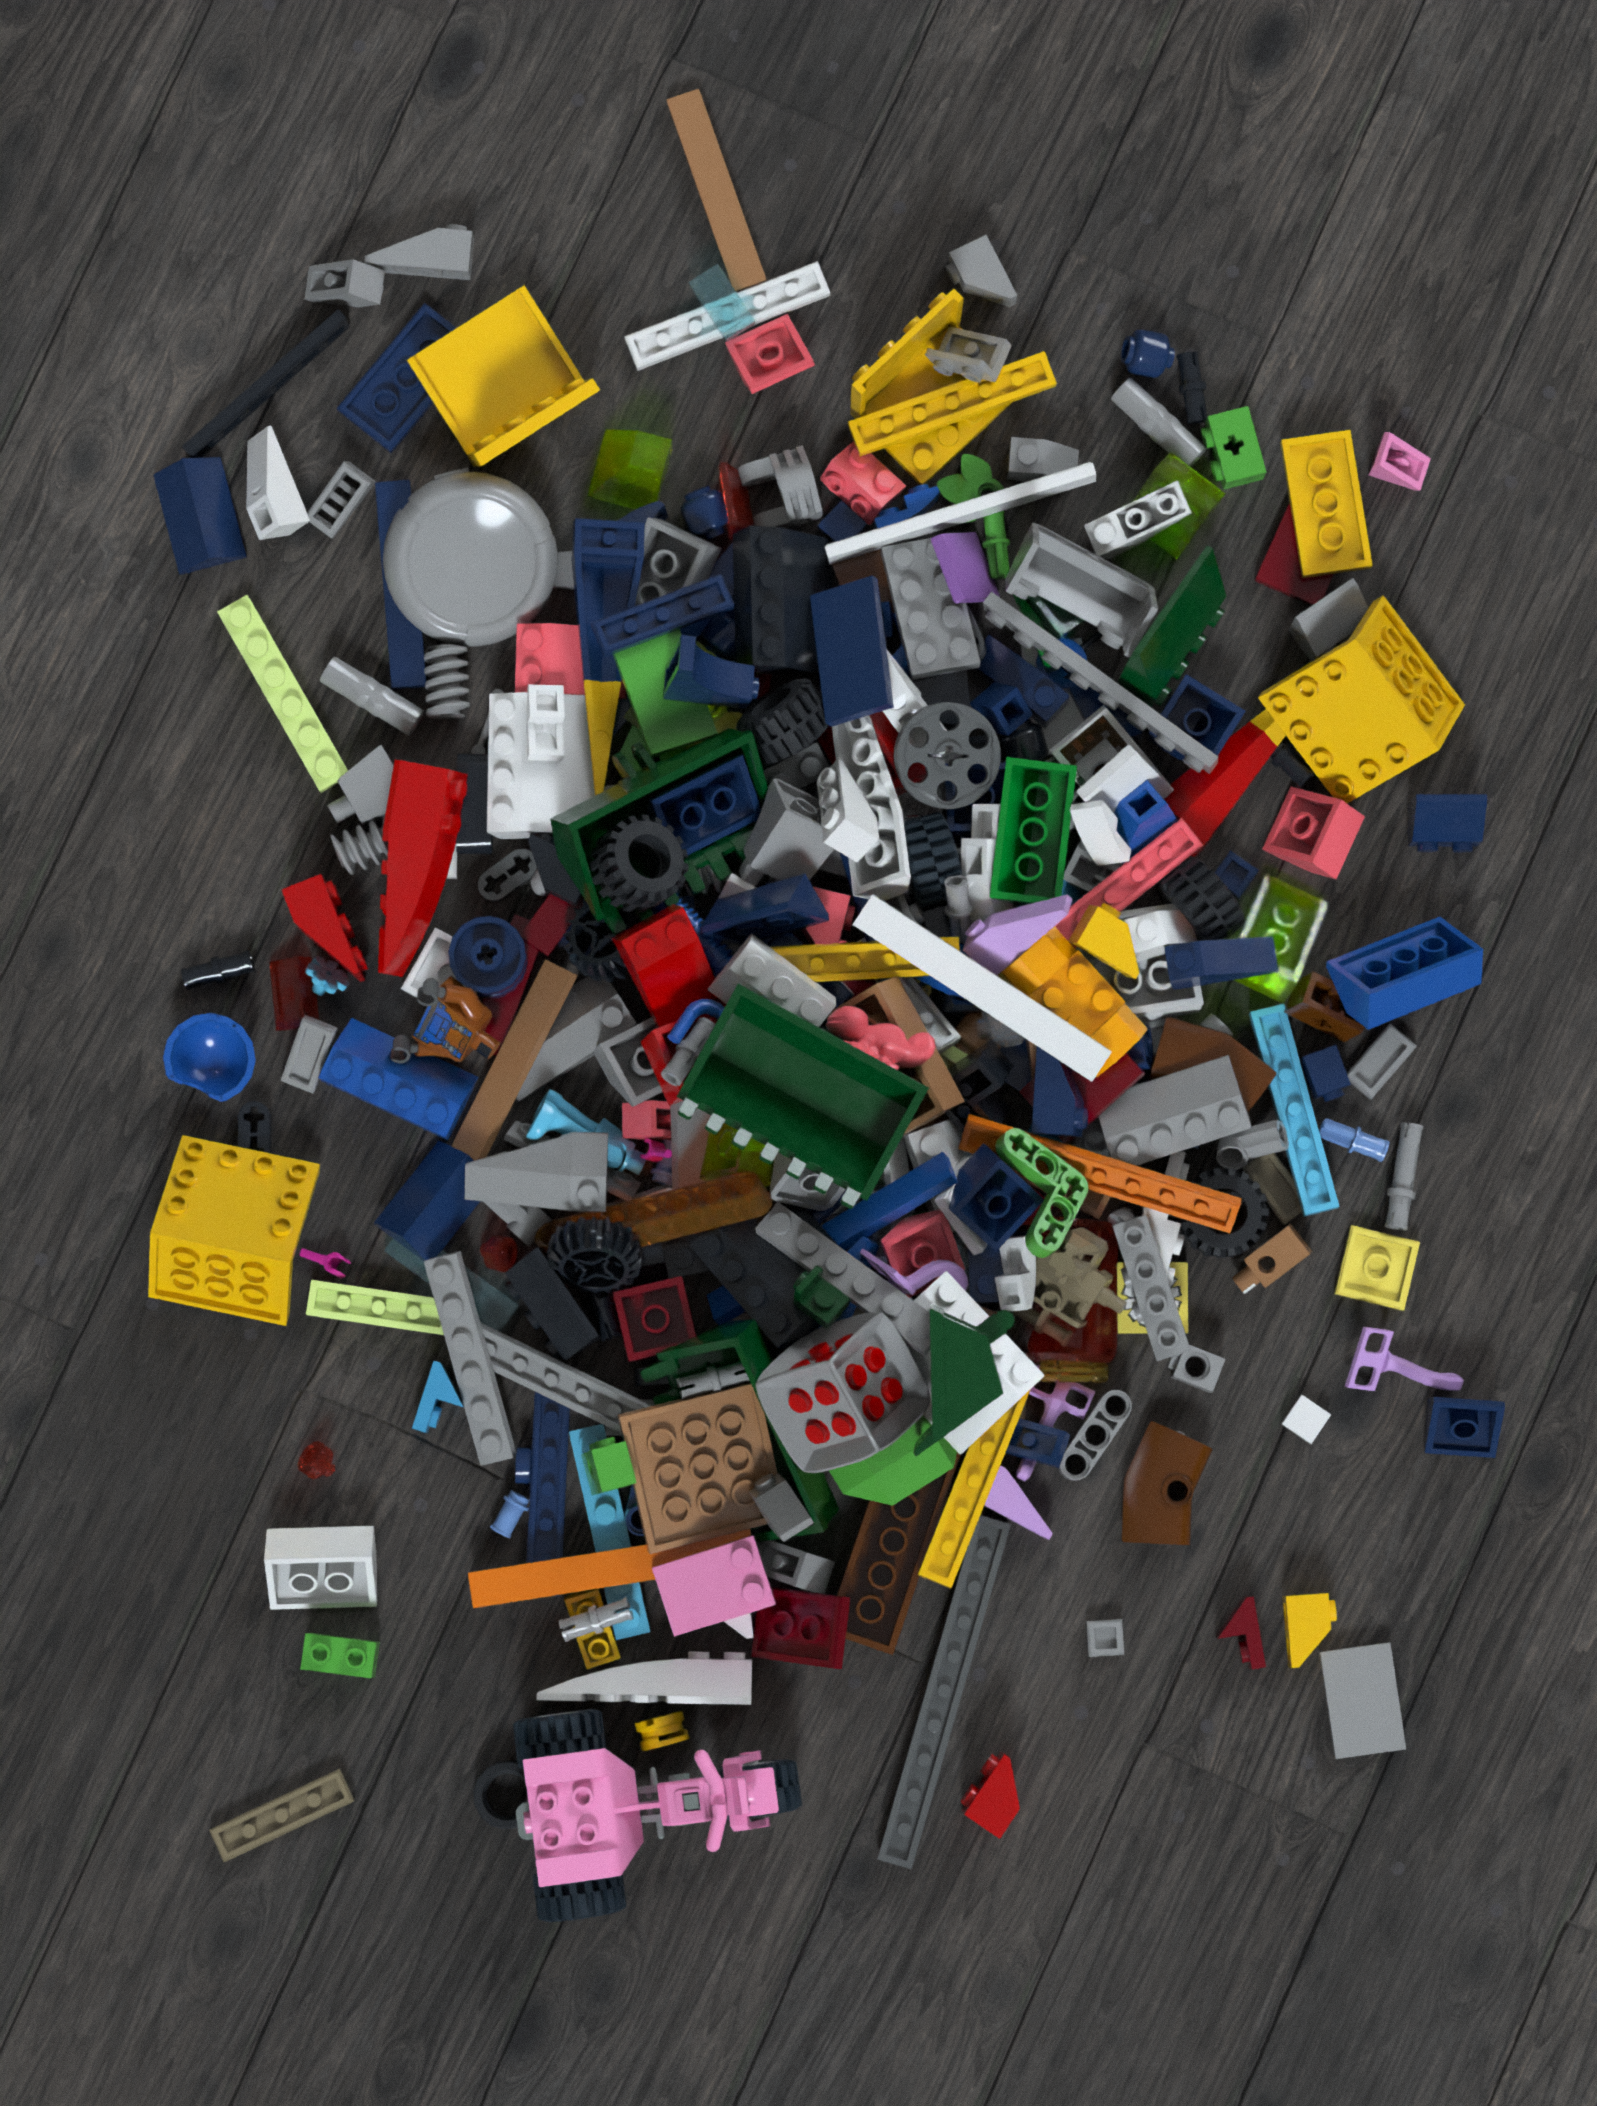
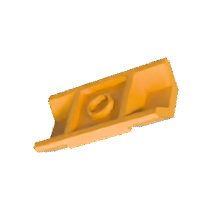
[1001,926,1148,1077]

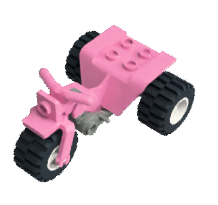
[513,1709,802,1922]

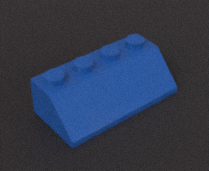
[1326,917,1483,1030]
[318,1018,479,1141]

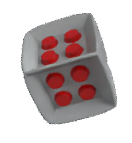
[756,1312,931,1473]

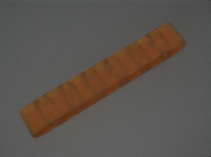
[534,1171,773,1257]

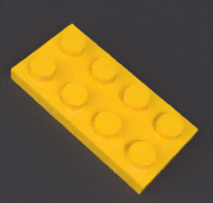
[1280,430,1373,578]

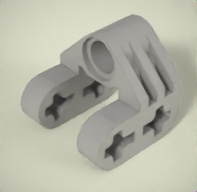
[738,445,822,529]

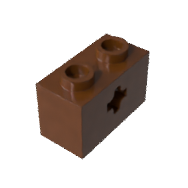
[1284,971,1364,1042]

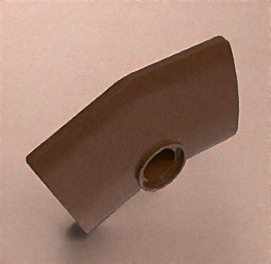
[1148,1017,1276,1112]
[1121,1421,1213,1545]

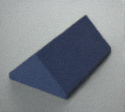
[153,457,247,575]
[646,753,762,855]
[701,874,829,945]
[374,1141,481,1261]

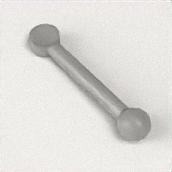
[471,689,504,754]

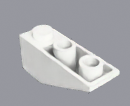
[246,426,310,540]
[1084,481,1192,559]
[817,758,879,862]

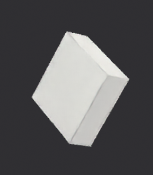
[1281,1395,1331,1444]

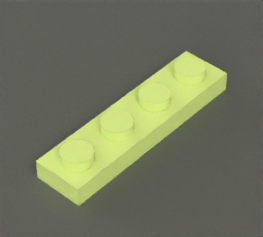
[306,1280,444,1335]

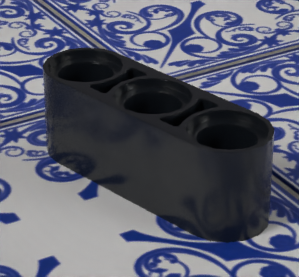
[456,753,493,854]

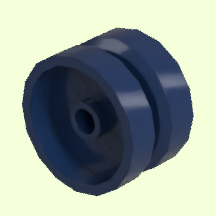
[448,916,528,999]

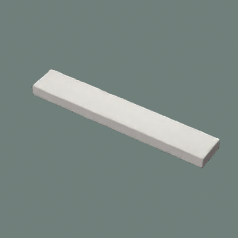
[624,261,830,371]

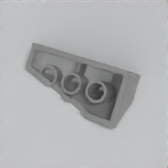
[516,976,637,1102]
[465,1132,608,1212]

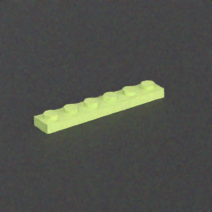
[217,595,348,793]

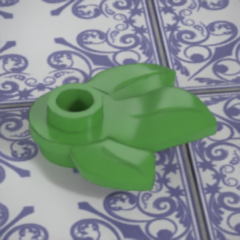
[937,454,1004,523]

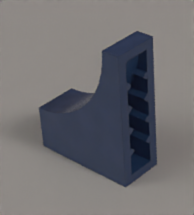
[663,635,759,709]

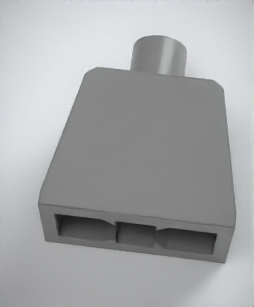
[327,745,393,827]

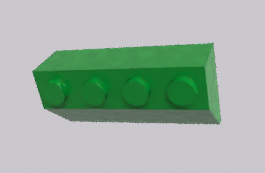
[989,757,1077,906]

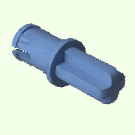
[1319,1118,1390,1162]

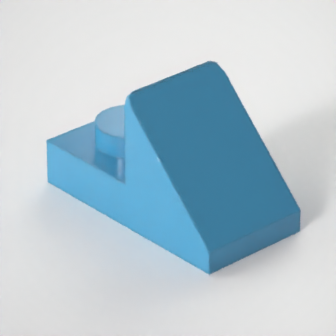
[412,1361,464,1433]

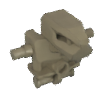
[1013,1227,1127,1347]

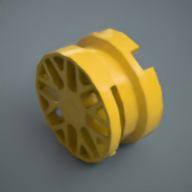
[635,1711,690,1751]

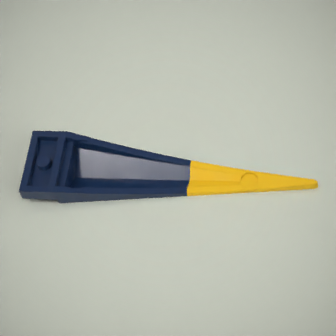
[571,518,645,796]

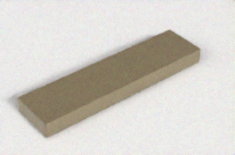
[209,1769,355,1862]

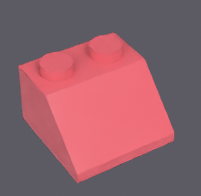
[1262,787,1365,879]

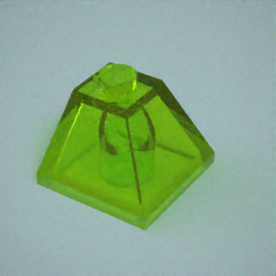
[587,429,673,509]

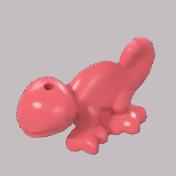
[826,1006,936,1070]

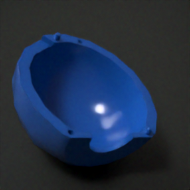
[163,1013,256,1102]

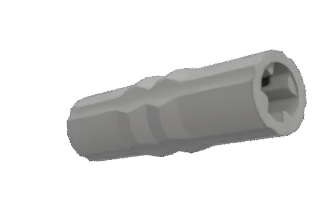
[1111,378,1207,470]
[320,657,425,736]

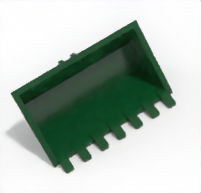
[677,984,929,1209]
[913,1304,1015,1456]
[640,1319,839,1542]

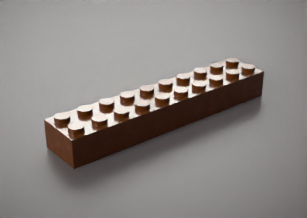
[837,1306,997,1655]

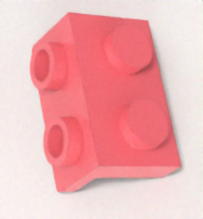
[820,441,906,525]

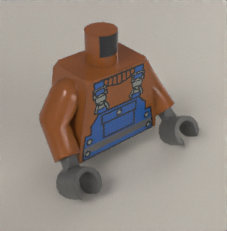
[391,976,500,1063]

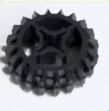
[563,897,642,983]
[546,1216,643,1294]

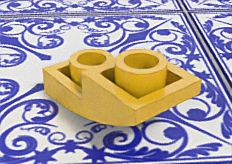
[564,1589,621,1669]

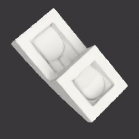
[526,684,565,761]
[1070,800,1131,866]
[995,1235,1036,1311]

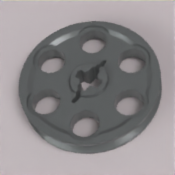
[894,702,1001,809]

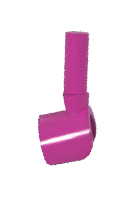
[640,1138,672,1162]
[300,1248,351,1278]

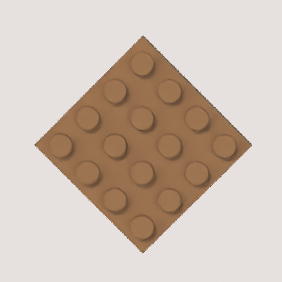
[617,1382,778,1554]

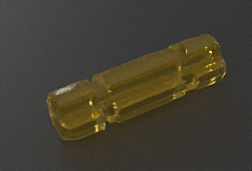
[1039,1362,1109,1383]

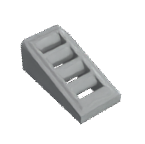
[307,461,376,539]

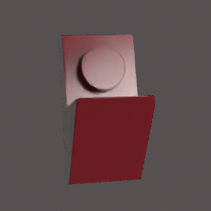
[1215,1596,1266,1670]

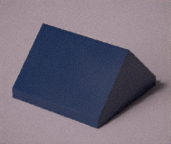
[1424,1397,1505,1458]

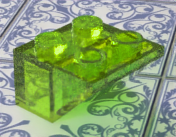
[1132,452,1226,559]

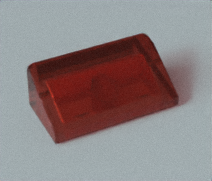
[718,462,754,540]
[269,956,319,1031]

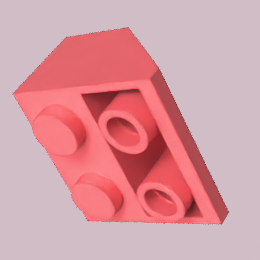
[801,887,855,945]

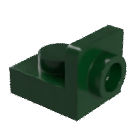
[793,1265,850,1329]

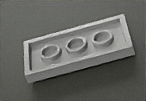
[880,538,981,680]

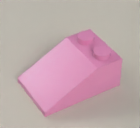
[652,1535,776,1636]

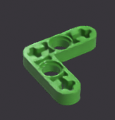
[995,1128,1089,1258]

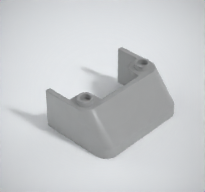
[1005,523,1158,658]

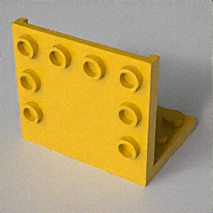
[406,285,600,467]
[850,289,1012,485]
[1258,595,1465,803]
[148,1135,320,1326]

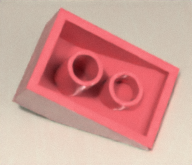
[515,623,627,699]

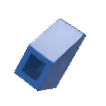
[1114,780,1178,864]

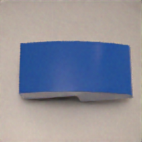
[874,484,939,529]

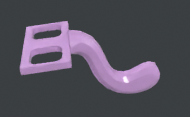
[859,1249,968,1295]
[1345,1327,1464,1391]
[1016,1365,1095,1482]

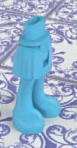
[525,1089,646,1175]

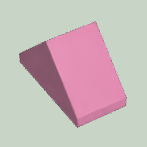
[1369,432,1431,491]

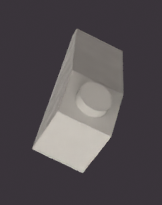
[364,224,474,280]

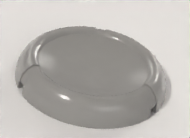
[383,472,558,647]

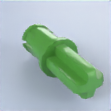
[983,511,1010,580]

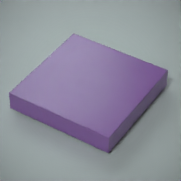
[931,532,1000,604]

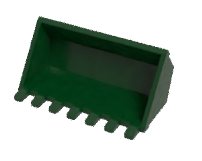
[550,728,768,935]

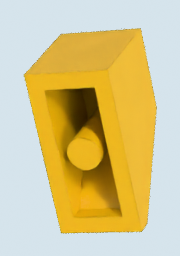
[1068,903,1139,979]
[1282,1593,1337,1668]

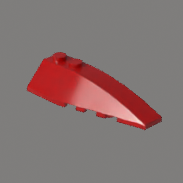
[378,759,468,977]

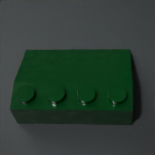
[1117,545,1227,708]

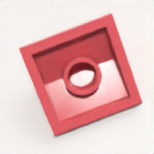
[725,314,815,394]
[880,1209,965,1298]

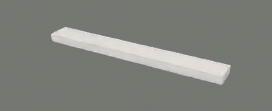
[825,462,1096,565]
[853,894,1112,1082]

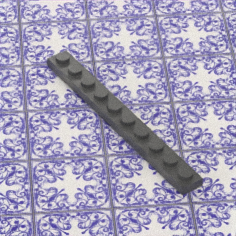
[877,1515,1011,1869]

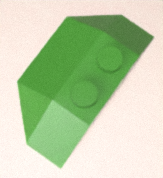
[828,1415,957,1506]

